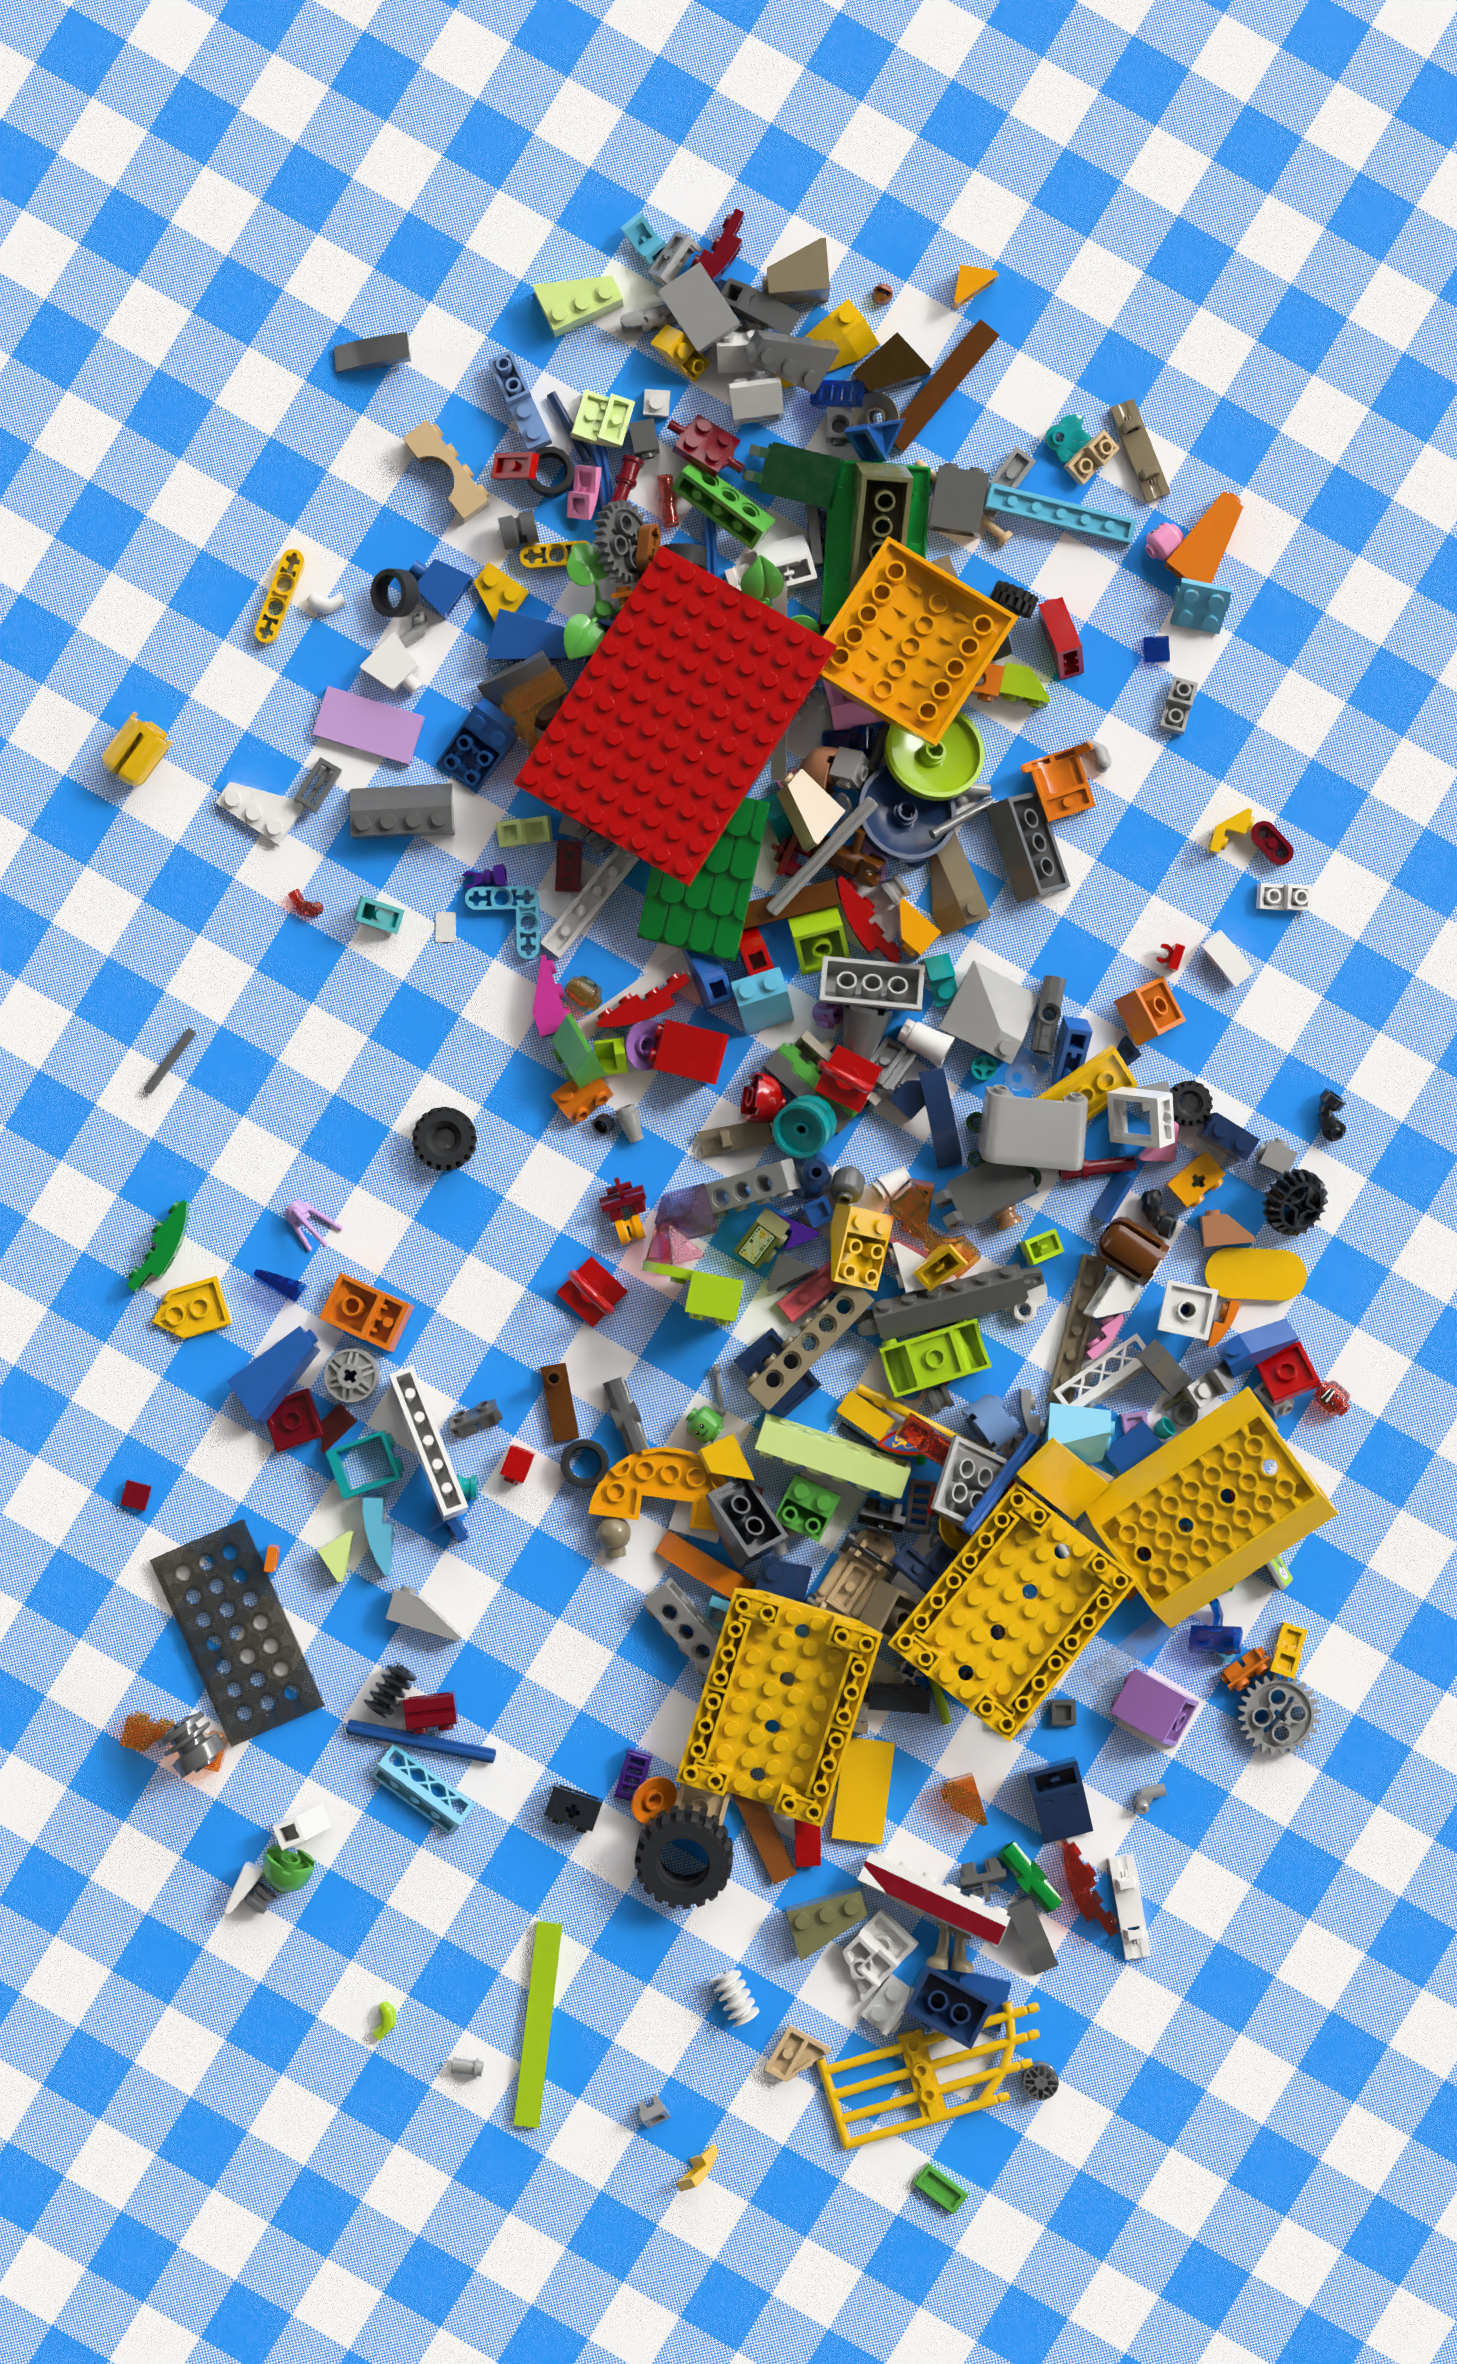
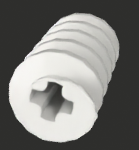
[709,1969,759,2027]

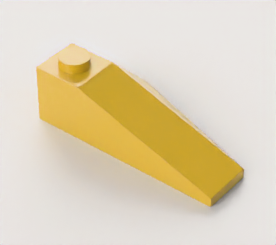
[771,298,880,389]

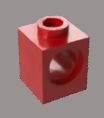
[500,1444,536,1485]

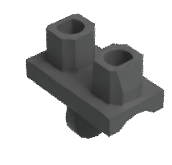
[960,1857,1007,1902]

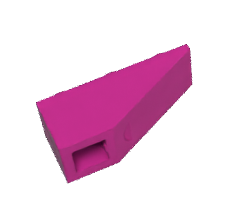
[532,955,571,1038]

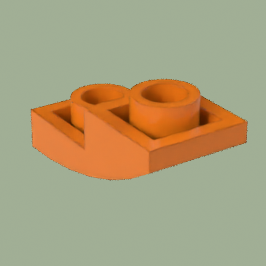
[1203,1299,1241,1347]

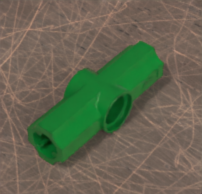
[998,1840,1064,1914]

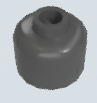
[830,1166,865,1205]

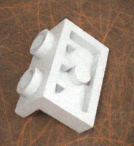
[860,1973,911,2036]

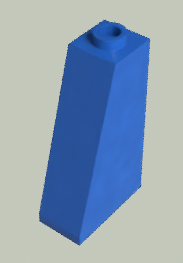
[486,608,582,660]
[227,1326,321,1426]

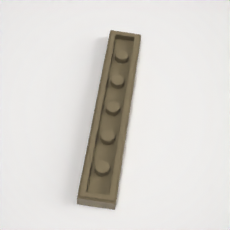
[1046,1253,1106,1404]

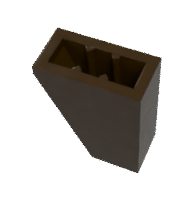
[852,332,932,394]

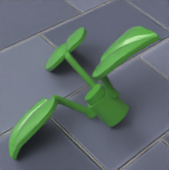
[563,543,624,660]
[740,555,822,637]

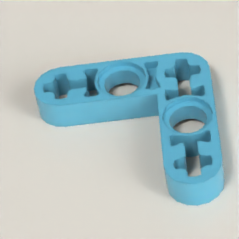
[465,886,540,960]

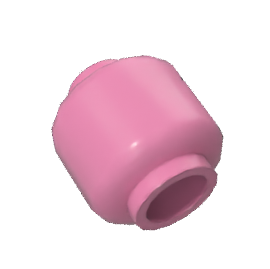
[1145,523,1184,561]

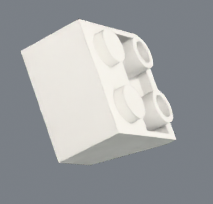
[716,318,768,373]
[729,374,784,425]
[755,534,817,591]

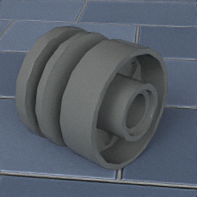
[157,1711,226,1778]

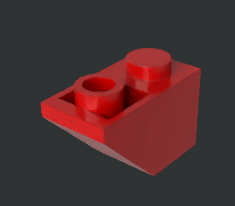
[738,927,774,977]

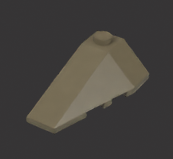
[929,830,991,936]

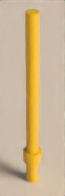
[856,1384,996,1454]

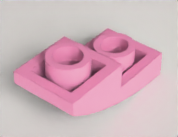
[1085,1313,1124,1360]

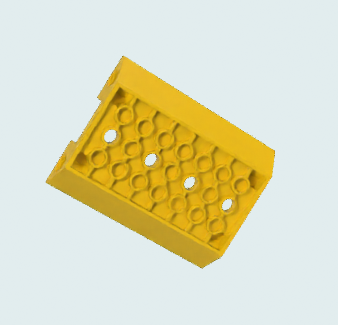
[1085,1386,1339,1629]
[888,1482,1139,1743]
[675,1588,883,1827]

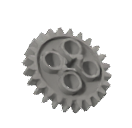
[1237,1672,1321,1756]

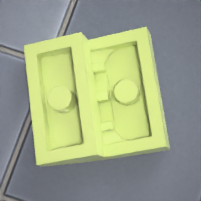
[570,389,635,448]

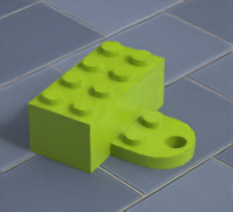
[641,1260,744,1326]

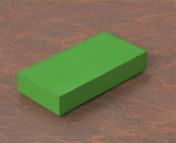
[912,2162,969,2215]

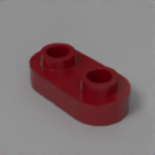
[1250,821,1294,866]

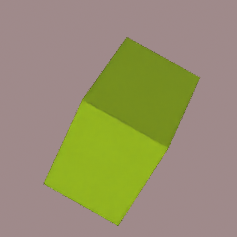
[1018,1228,1065,1266]

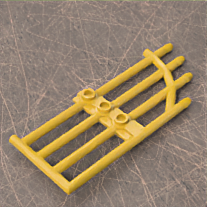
[816,2001,1040,2151]

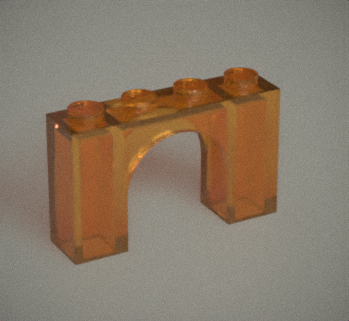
[500,665,569,755]

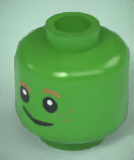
[685,1405,724,1443]

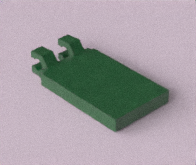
[742,442,845,510]

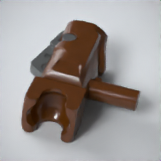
[812,828,886,888]

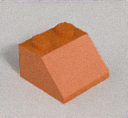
[1114,976,1186,1046]

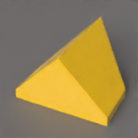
[697,1432,755,1481]

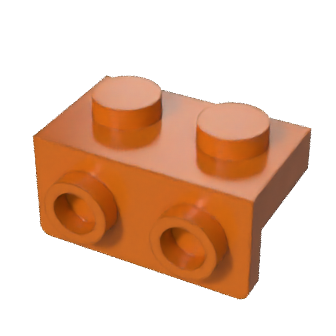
[550,1077,614,1125]

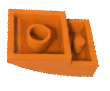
[319,1272,415,1352]

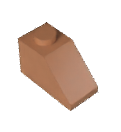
[1199,1209,1255,1247]

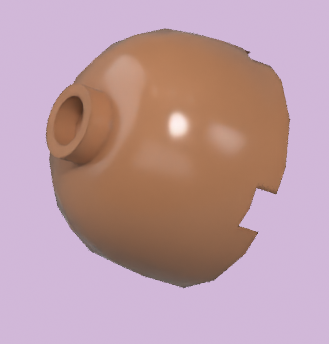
[799,746,839,797]

